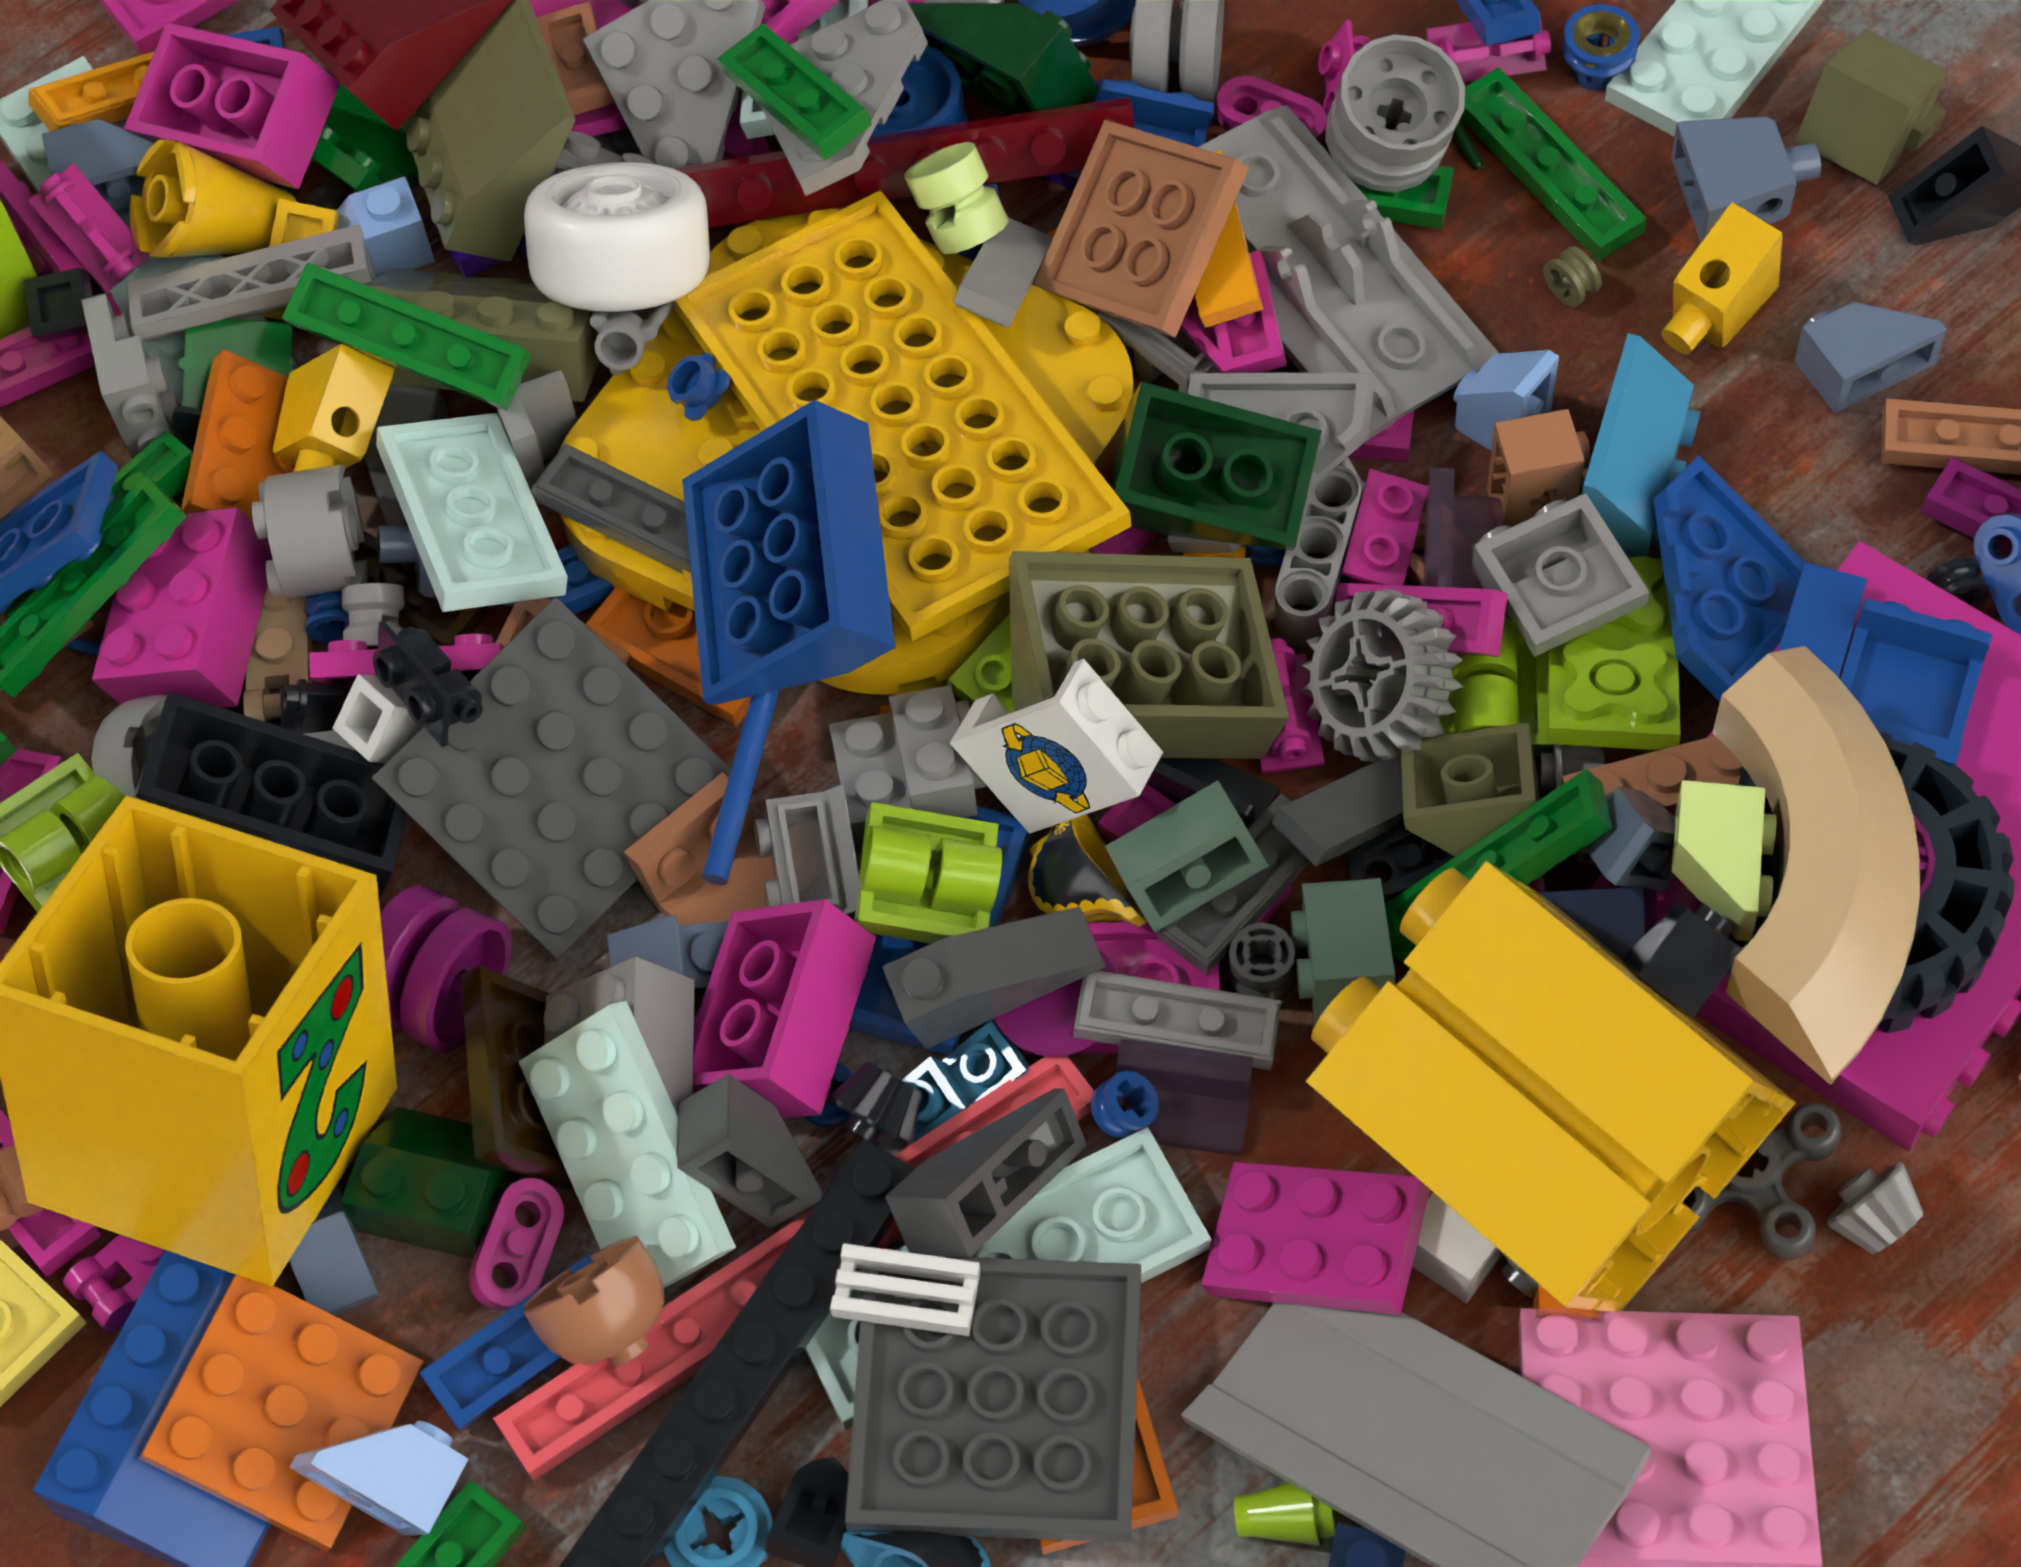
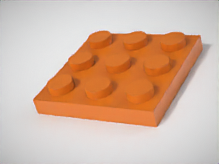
[139,1274,424,1551]

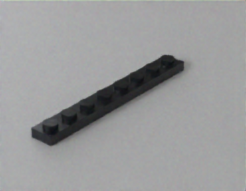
[559,1138,915,1567]

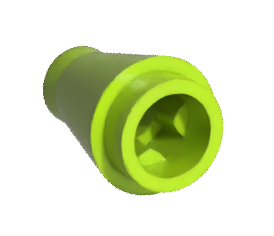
[1234,1482,1339,1546]

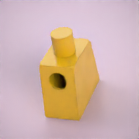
[1661,202,1783,355]
[272,343,395,472]

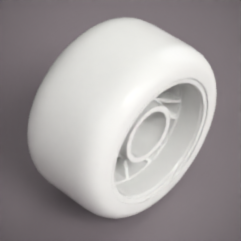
[524,162,710,312]

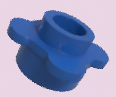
[667,353,730,421]

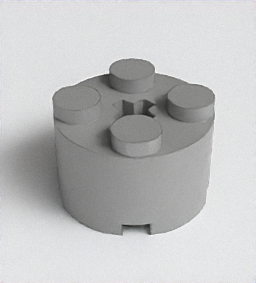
[252,464,367,599]

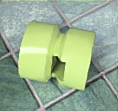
[904,142,1009,254]

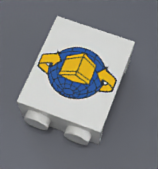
[950,659,1163,834]

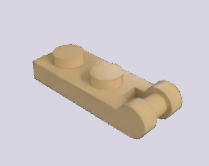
[243,584,313,723]

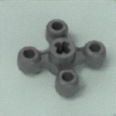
[1687,1102,1841,1261]

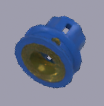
[1562,4,1640,91]

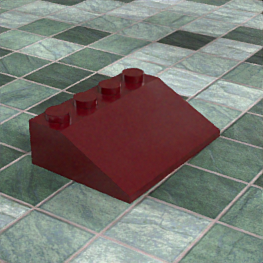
[269,0,512,131]

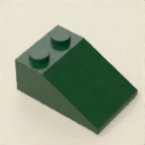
[908,3,1098,116]
[1109,381,1322,551]

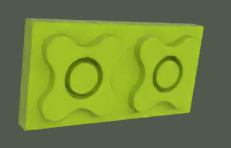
[1547,556,1681,750]

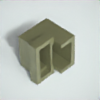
[1795,29,1948,185]

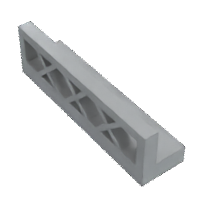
[127,224,376,343]

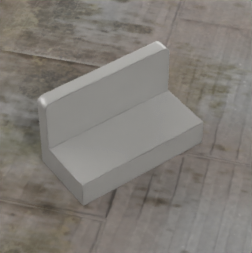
[496,371,577,505]

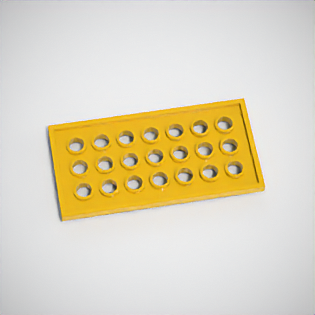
[673,190,1131,642]

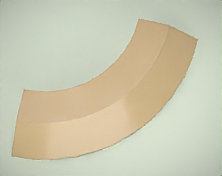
[1712,646,1920,1085]

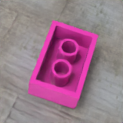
[124,22,341,189]
[92,507,273,708]
[692,899,876,1118]

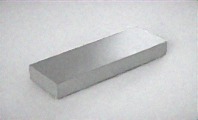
[953,217,1053,328]
[1073,971,1282,1070]

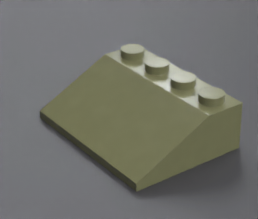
[403,0,576,262]
[364,269,613,402]
[1009,551,1289,759]

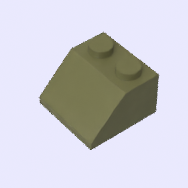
[1401,722,1541,857]

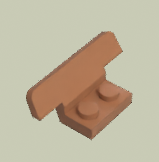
[624,772,826,926]

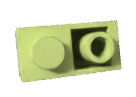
[1672,780,1776,941]

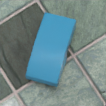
[901,1020,1030,1144]

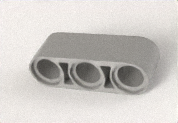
[1274,465,1361,647]

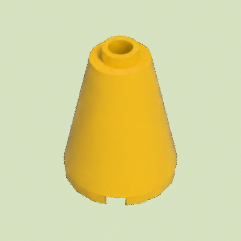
[129,140,296,259]

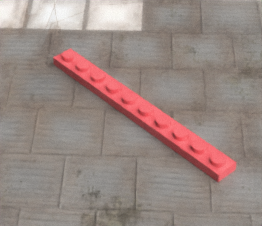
[493,1056,1094,1481]

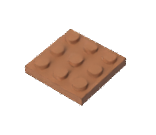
[1033,120,1249,337]

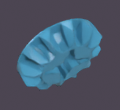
[664,1477,773,1567]

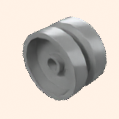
[1130,0,1224,103]

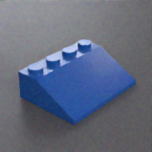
[682,400,895,705]
[33,1250,271,1567]

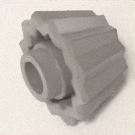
[1827,1162,1924,1254]

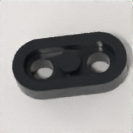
[1346,824,1455,904]

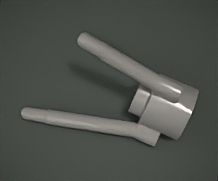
[590,301,674,375]

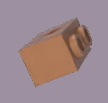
[1487,409,1591,527]

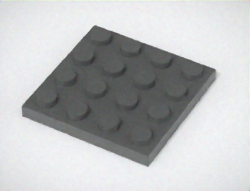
[372,597,731,961]
[845,1256,1142,1543]

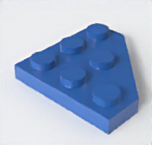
[1653,455,1805,702]

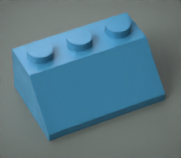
[1582,333,1700,557]

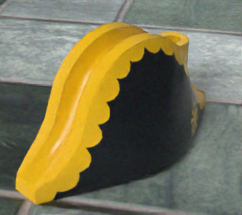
[1028,814,1148,927]

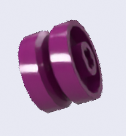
[380,884,511,1053]

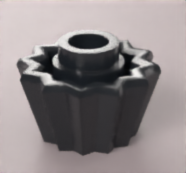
[829,1061,923,1146]

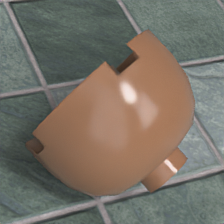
[523,1236,665,1367]

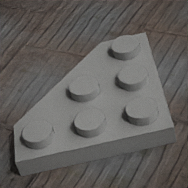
[583,0,765,168]
[761,0,928,196]
[1167,372,1375,553]

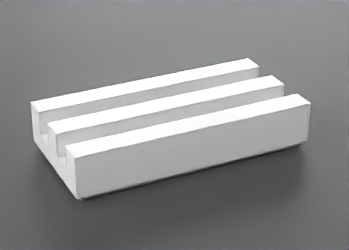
[830,1243,981,1336]

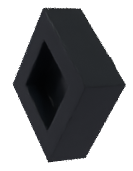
[23,267,92,342]

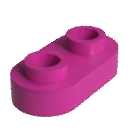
[1217,76,1327,146]
[468,1178,564,1312]

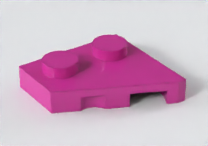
[1180,250,1287,373]

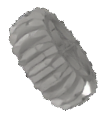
[1300,589,1463,762]

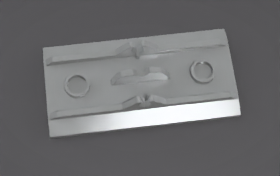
[1198,105,1500,445]
[1181,1303,1652,1567]

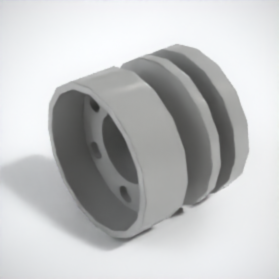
[1325,34,1465,192]

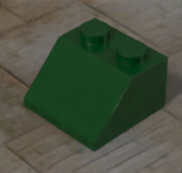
[341,1107,514,1259]

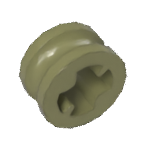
[1543,246,1602,308]

